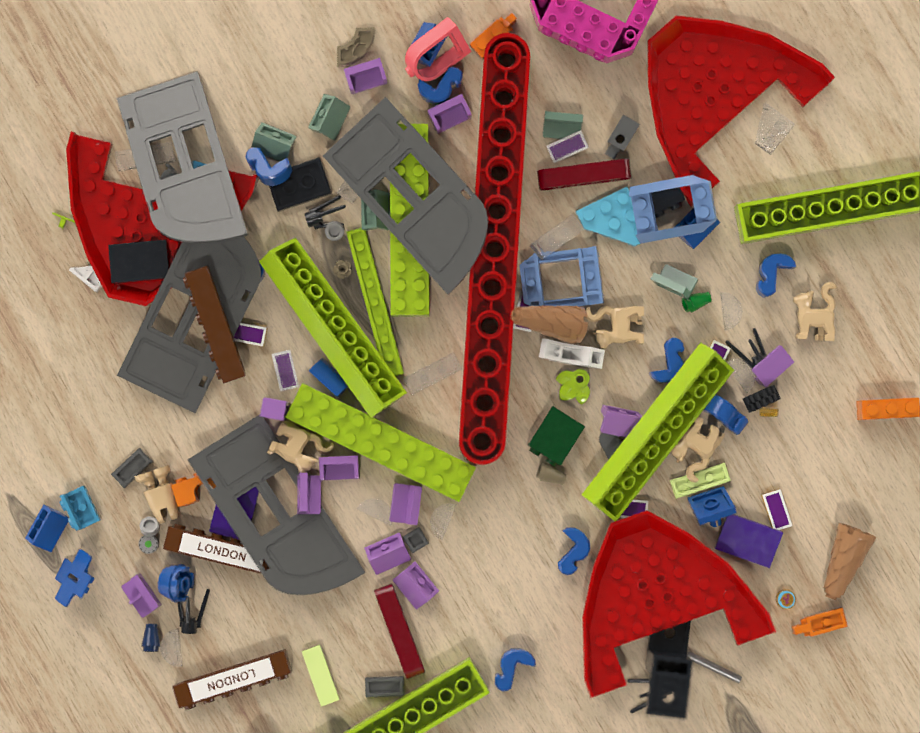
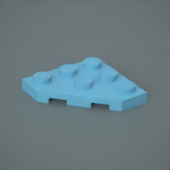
[575,187,640,247]

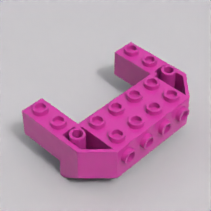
[529,0,658,64]

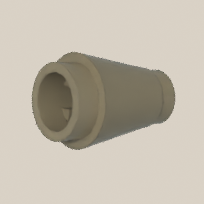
[536,463,566,485]

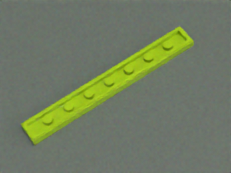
[346,228,404,376]

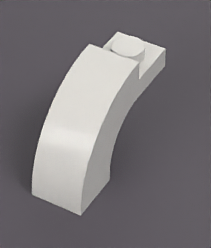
[539,339,605,369]

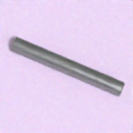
[687,651,742,683]

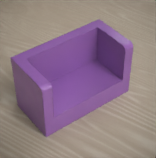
[344,58,388,95]
[427,94,472,134]
[260,397,290,421]
[319,456,360,480]

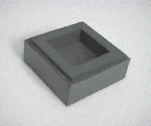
[403,527,429,553]

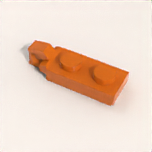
[469,13,517,59]
[791,607,848,637]

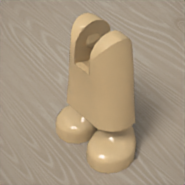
[134,465,178,524]

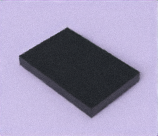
[269,157,332,212]
[108,240,169,284]

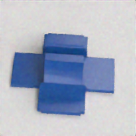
[55,549,95,607]

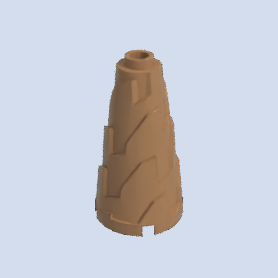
[511,305,588,345]
[823,522,876,600]

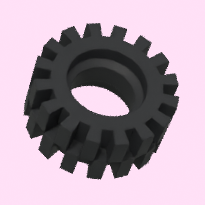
[743,385,781,413]

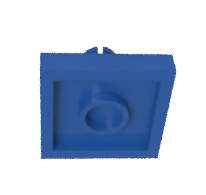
[687,486,737,527]

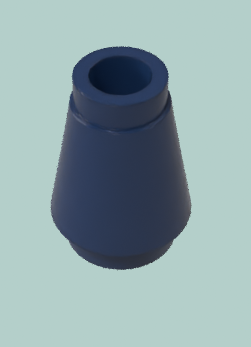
[141,624,161,652]

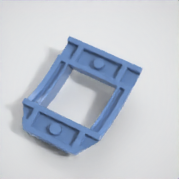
[629,175,717,244]
[519,246,604,306]

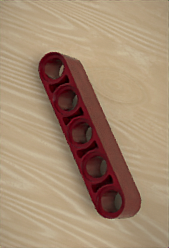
[537,159,632,191]
[374,583,425,679]

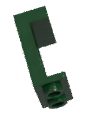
[528,406,585,467]

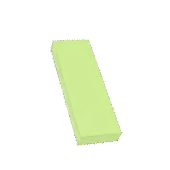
[669,463,731,499]
[302,645,339,706]

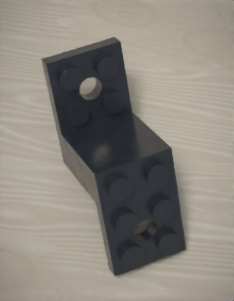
[645,621,693,720]

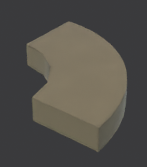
[337,28,375,67]

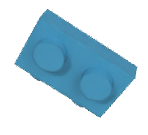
[60,485,101,531]

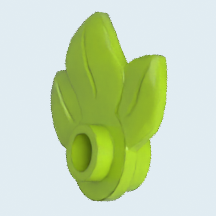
[556,369,590,404]

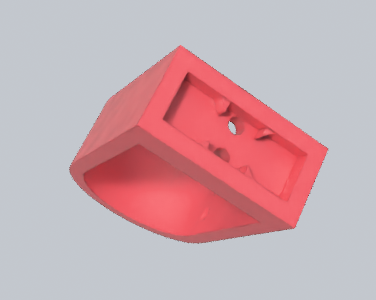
[405,17,471,81]

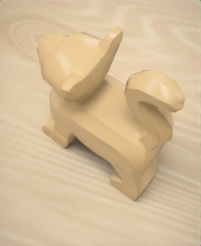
[793,282,837,341]
[585,306,644,349]
[671,416,725,483]
[267,420,335,473]

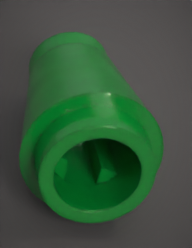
[682,292,712,313]

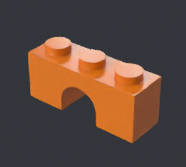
[856,397,920,420]
[171,473,216,508]

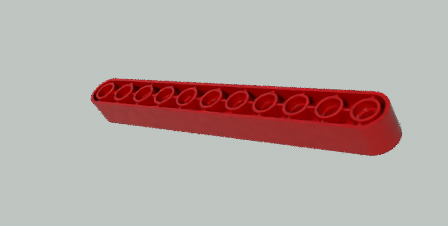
[459,33,530,465]

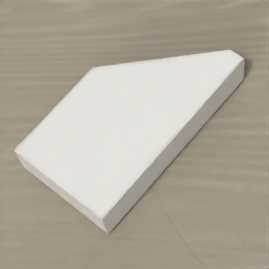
[69,266,102,293]

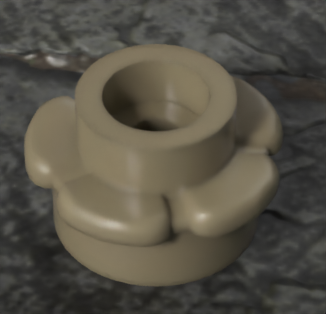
[333,260,352,279]

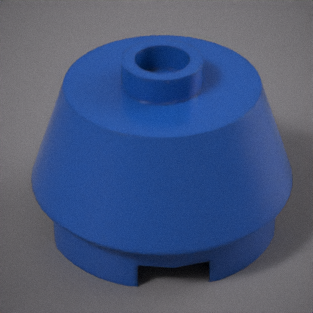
[158,564,194,603]

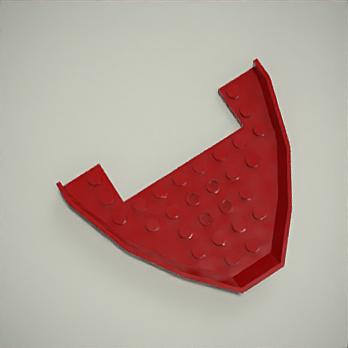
[648,16,836,207]
[66,131,259,306]
[582,510,776,698]

